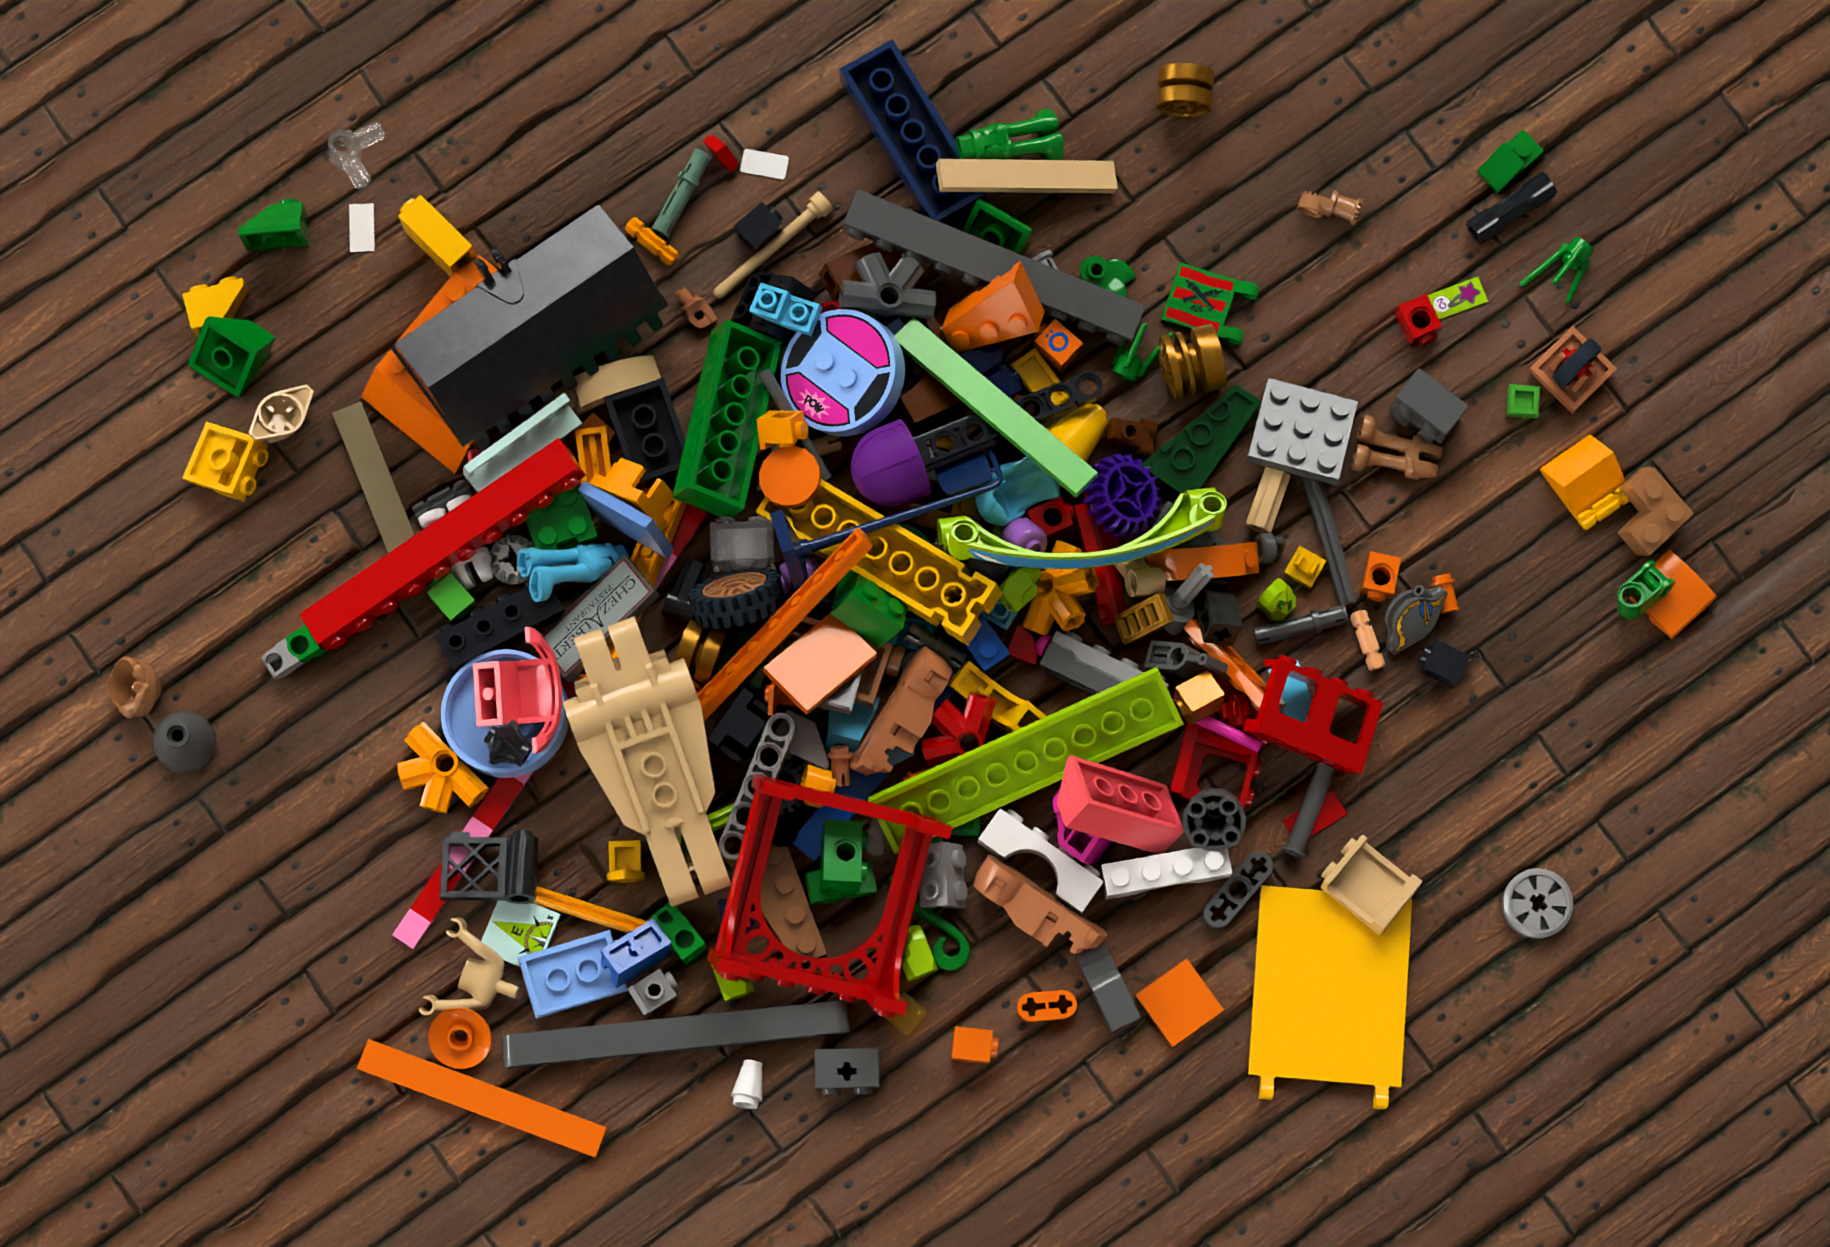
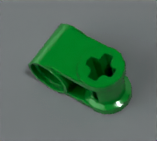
[1616,560,1676,619]

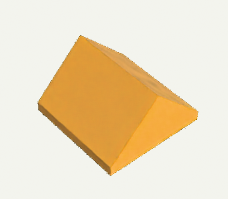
[1539,434,1626,519]

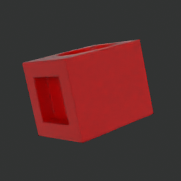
[1395,293,1442,346]
[1026,496,1076,541]

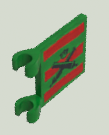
[1161,263,1258,346]

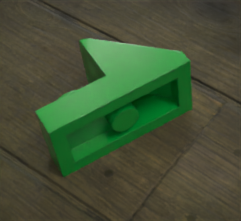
[1477,129,1544,193]

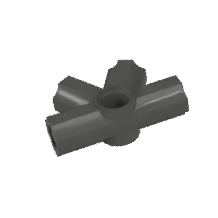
[839,252,936,320]

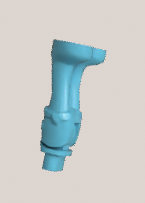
[517,543,630,602]

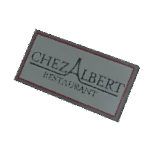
[542,555,660,683]

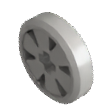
[1502,868,1573,939]

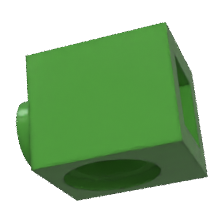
[426,572,478,623]

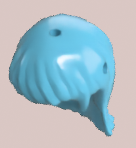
[975,456,1061,526]

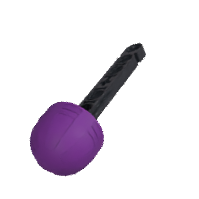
[851,372,1103,507]

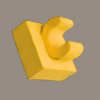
[1283,545,1326,589]

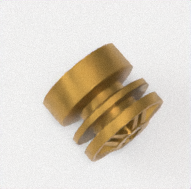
[1159,324,1227,400]

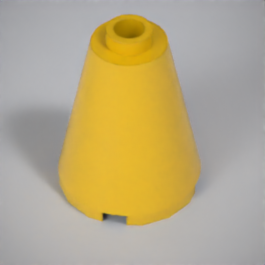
[1046,403,1108,487]

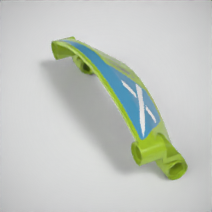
[937,487,1227,569]

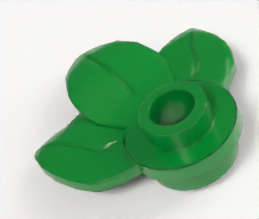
[1079,255,1135,298]

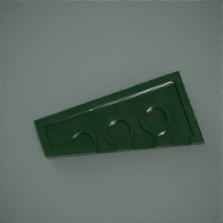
[1142,384,1262,495]

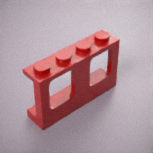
[1243,655,1384,774]
[1169,672,1267,809]

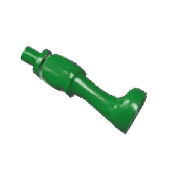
[955,108,1064,160]

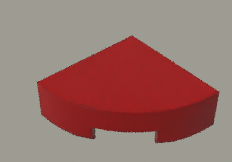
[703,134,739,173]
[1008,625,1037,667]

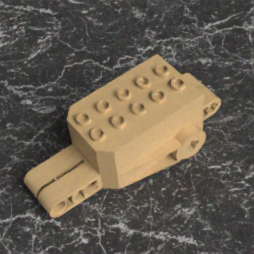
[563,616,731,907]

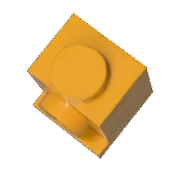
[756,410,808,449]

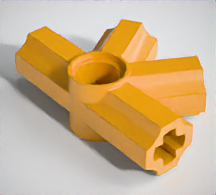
[1021,540,1099,636]
[397,722,489,814]

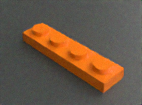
[1183,619,1287,712]

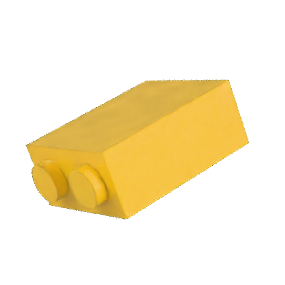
[398,195,476,277]

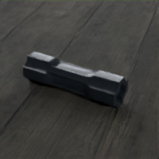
[1466,172,1557,245]

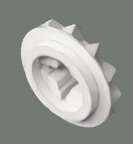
[489,535,535,584]

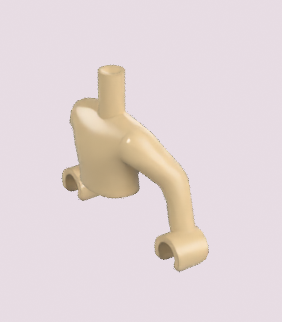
[419,917,520,1015]

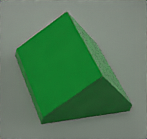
[962,198,1032,255]

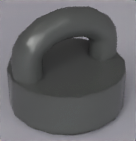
[1254,532,1286,564]

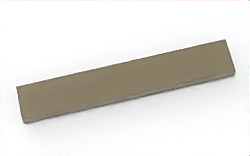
[332,401,415,553]

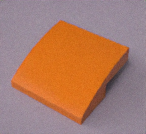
[1628,549,1717,639]

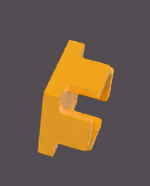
[589,458,673,532]

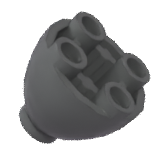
[152,710,216,773]
[1182,788,1246,851]

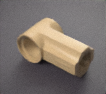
[1113,558,1166,597]

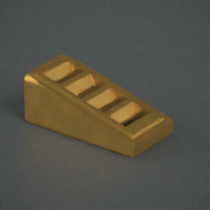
[1114,592,1174,645]

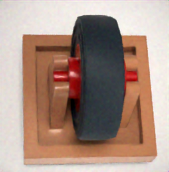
[1528,326,1617,414]

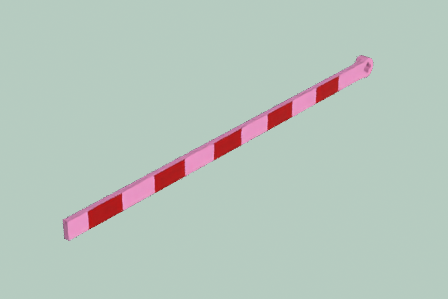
[392,504,709,949]

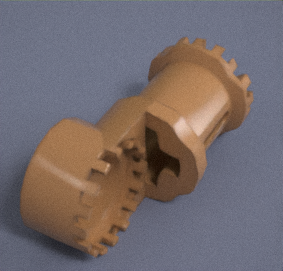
[1297,190,1363,226]

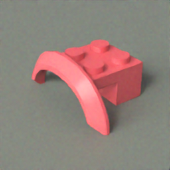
[473,627,562,754]

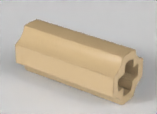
[1245,467,1291,533]

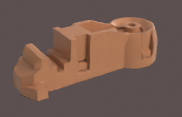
[849,646,952,776]
[973,854,1108,954]

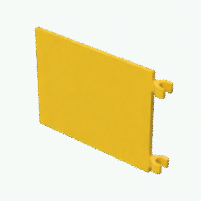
[1248,885,1412,1110]

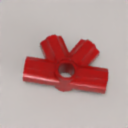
[921,692,996,766]

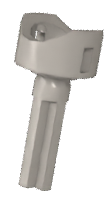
[1153,563,1214,635]

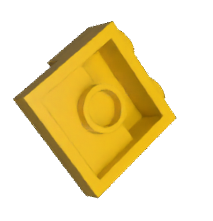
[182,422,268,502]

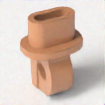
[674,286,718,328]

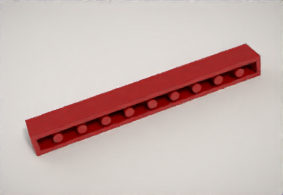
[299,438,586,651]

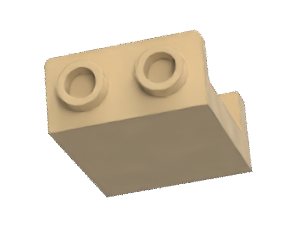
[1320,834,1423,936]

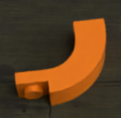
[1147,542,1259,581]

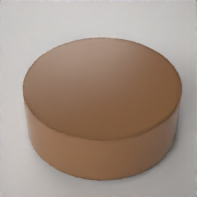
[886,645,907,678]

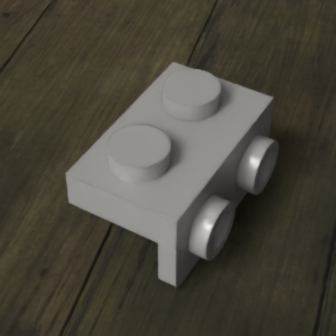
[919,842,968,909]

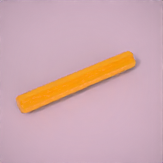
[532,886,648,933]

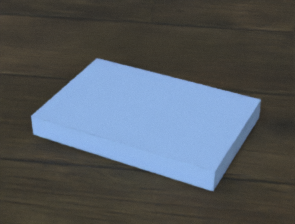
[518,930,628,1019]

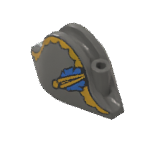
[1385,585,1448,655]

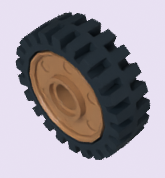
[689,567,786,629]

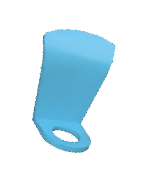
[825,697,880,759]

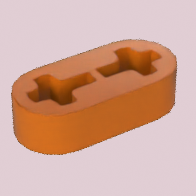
[1017,990,1077,1023]

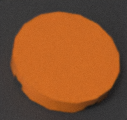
[759,446,822,508]

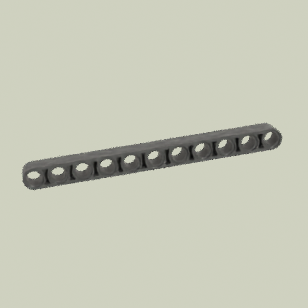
[501,1001,850,1069]

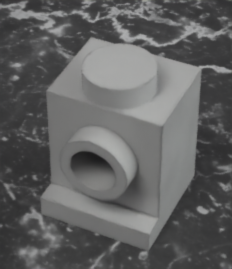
[627,969,679,1018]

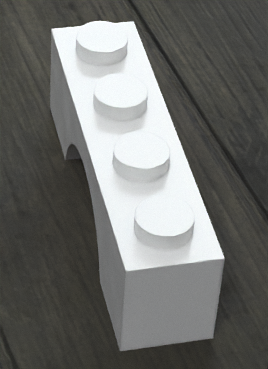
[977,809,1104,914]
[1100,848,1232,900]

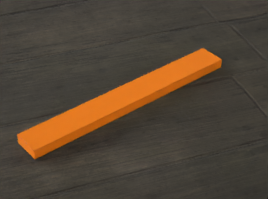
[697,527,873,721]
[357,1039,607,1158]

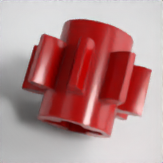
[1218,694,1258,729]

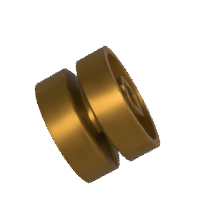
[1156,63,1214,117]
[674,619,729,684]

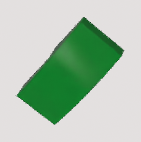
[804,862,877,905]

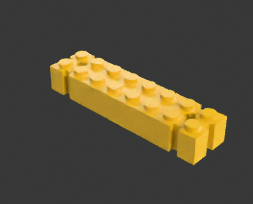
[755,479,1002,646]

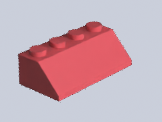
[1057,755,1185,854]

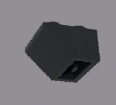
[731,271,817,348]

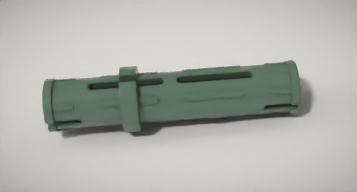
[651,148,712,238]

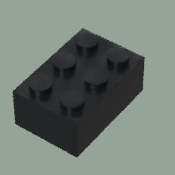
[604,378,685,490]

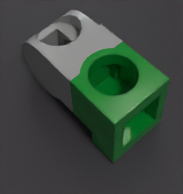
[261,625,327,680]

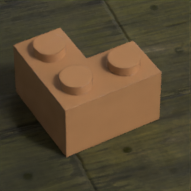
[1617,467,1694,556]

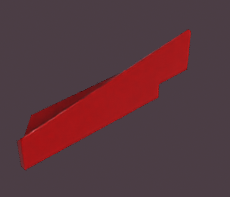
[1074,492,1125,627]

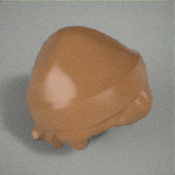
[106,656,162,719]

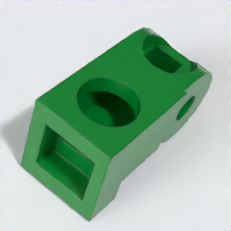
[651,902,708,966]

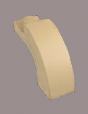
[554,355,661,416]

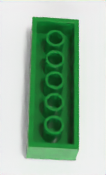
[672,319,782,520]

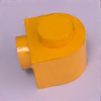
[799,764,836,808]

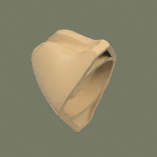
[249,384,314,443]

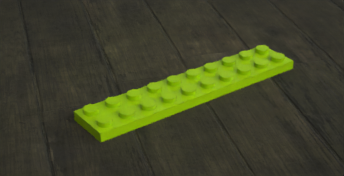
[868,667,1184,854]

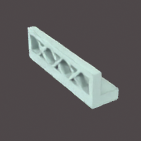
[463,393,582,493]

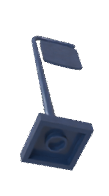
[770,447,1003,592]

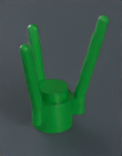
[1519,237,1594,303]
[1112,322,1173,382]

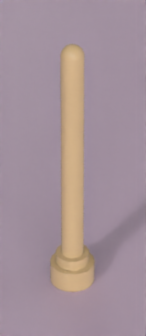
[713,191,834,299]

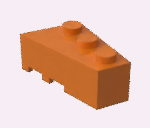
[942,261,1045,353]

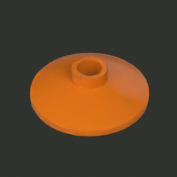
[428,1007,492,1069]

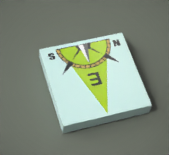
[481,900,561,967]

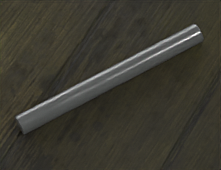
[758,368,832,481]

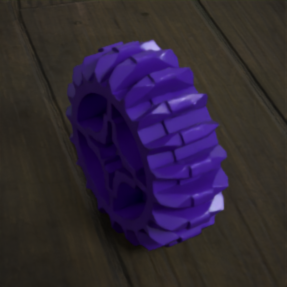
[1083,454,1163,538]

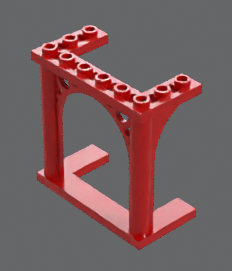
[707,774,952,1019]

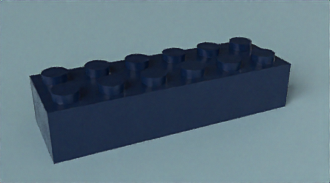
[840,39,987,225]

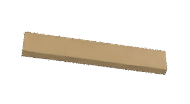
[936,159,1118,193]

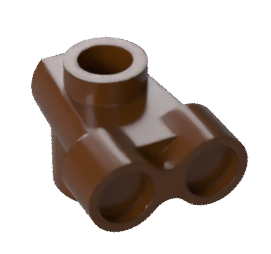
[1105,417,1157,458]

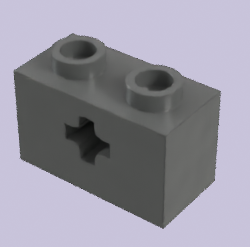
[814,1048,879,1096]

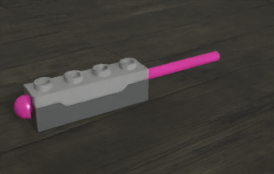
[1035,631,1263,753]

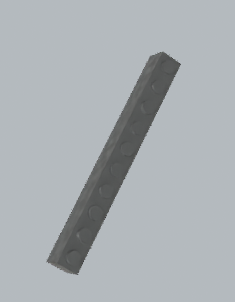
[842,189,1146,346]

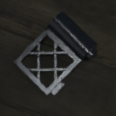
[440,830,538,904]

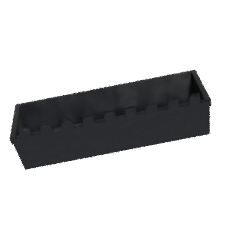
[390,204,668,450]

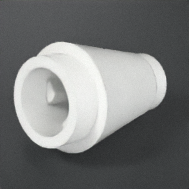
[731,1060,762,1109]

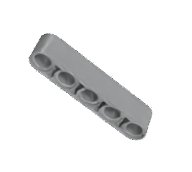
[719,713,797,861]

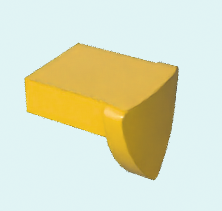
[606,840,645,883]

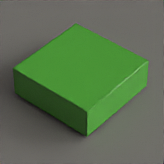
[1506,384,1540,419]

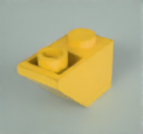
[182,276,249,336]

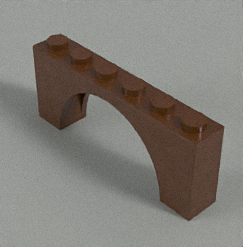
[819,242,967,432]

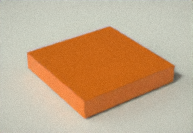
[1135,959,1224,1048]

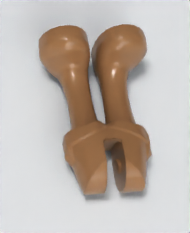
[1351,414,1443,480]

